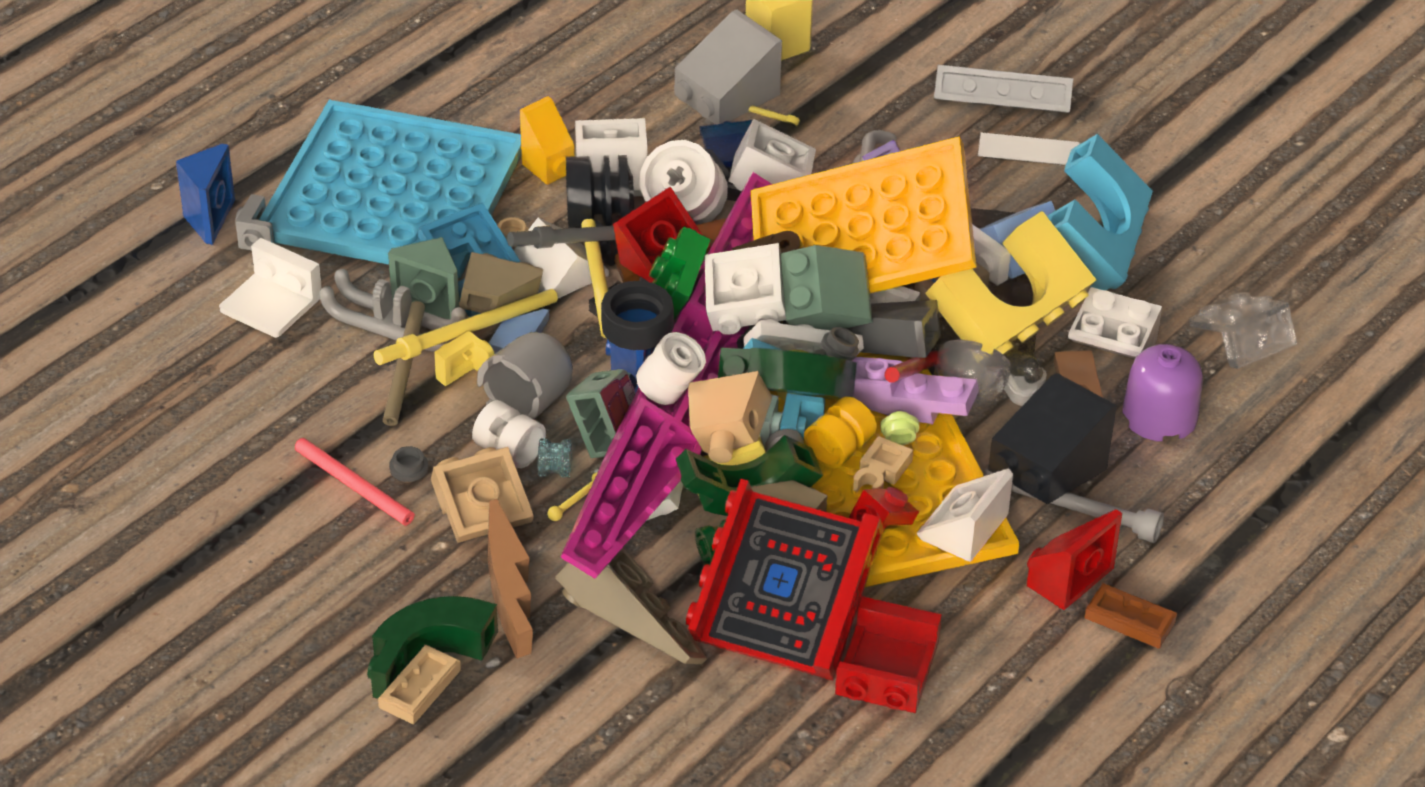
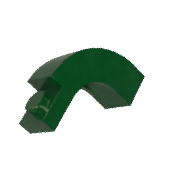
[718,348,857,400]
[676,435,823,516]
[367,596,498,699]

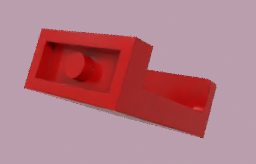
[835,596,942,713]

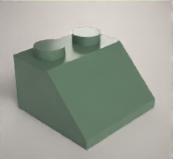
[780,245,873,330]

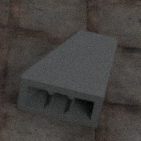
[847,300,941,358]

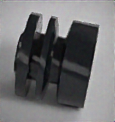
[566,155,634,228]

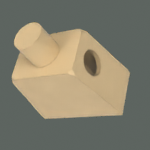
[688,371,772,463]

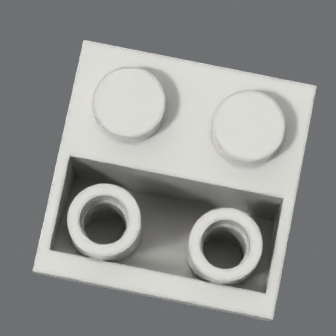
[575,118,648,196]
[1068,287,1162,359]

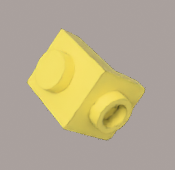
[435,330,494,386]

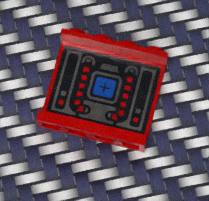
[686,479,884,681]

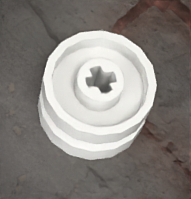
[639,140,727,223]

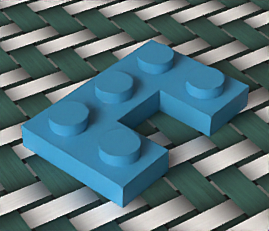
[418,202,521,317]

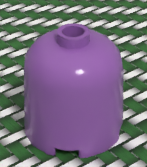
[1122,344,1203,441]

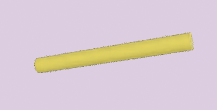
[581,219,608,338]

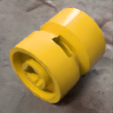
[804,396,877,469]

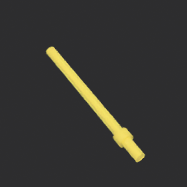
[374,289,558,365]

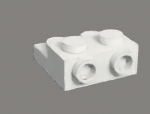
[705,243,786,335]

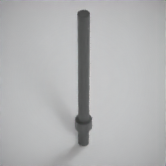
[507,221,704,249]

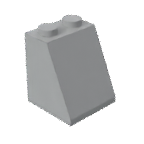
[674,9,782,127]

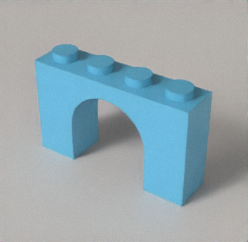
[1048,134,1153,290]

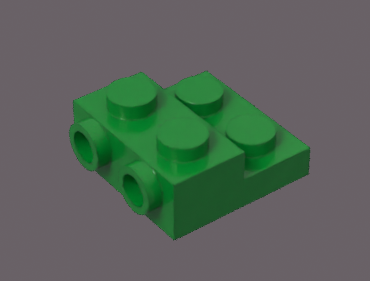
[649,227,711,320]

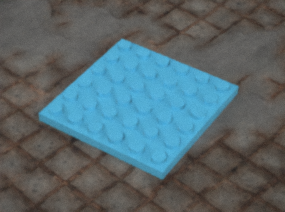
[259,100,521,278]

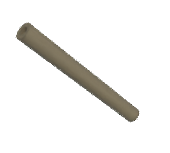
[383,301,425,426]

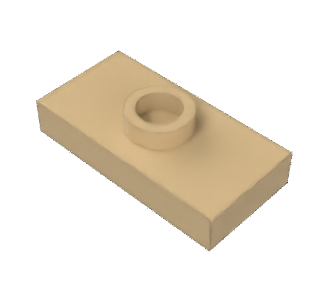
[378,645,461,725]

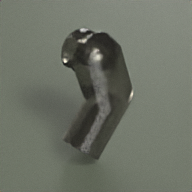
[1005,343,1043,384]

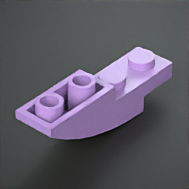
[852,357,979,424]

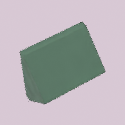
[388,237,459,319]

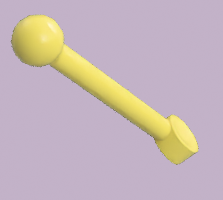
[749,106,800,126]
[547,472,598,521]

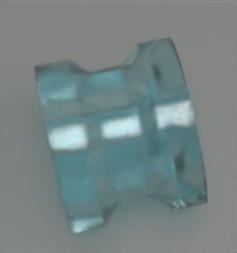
[538,438,572,478]

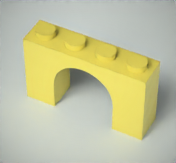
[925,211,1096,364]

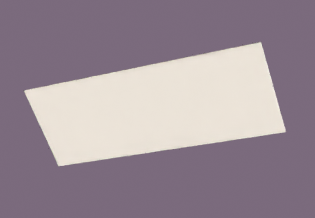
[978,133,1080,165]

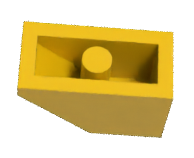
[520,96,574,185]

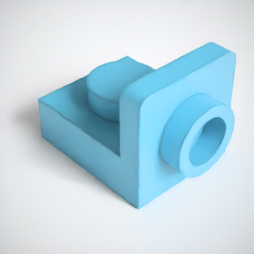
[780,393,825,440]

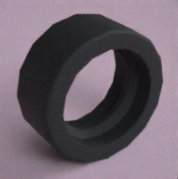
[601,281,674,351]

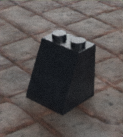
[988,373,1117,505]

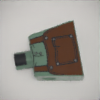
[566,369,637,458]

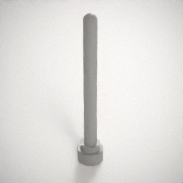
[983,469,1164,543]

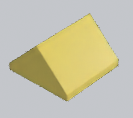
[746,0,813,61]

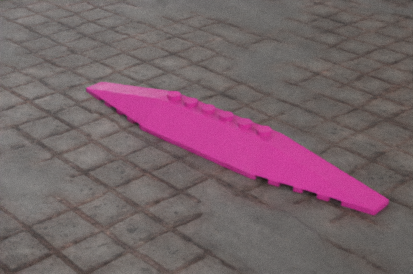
[560,172,772,579]

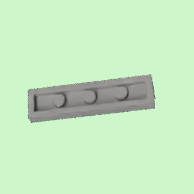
[934,65,1073,113]

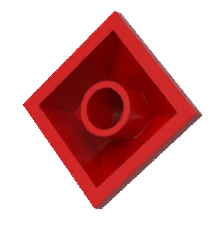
[1026,509,1123,610]

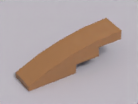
[487,499,533,659]

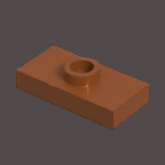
[1085,583,1177,649]

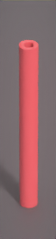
[295,438,414,526]

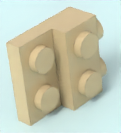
[431,447,534,543]

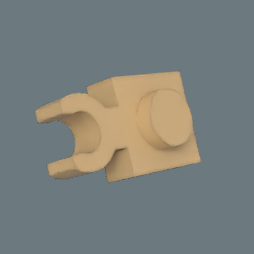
[853,436,913,492]

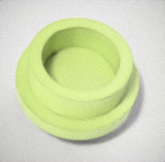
[880,411,919,445]

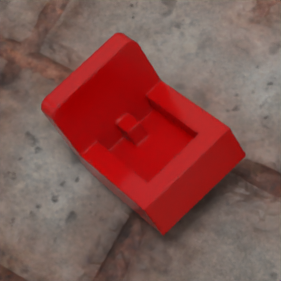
[849,487,919,532]

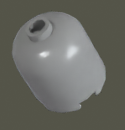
[477,332,573,420]

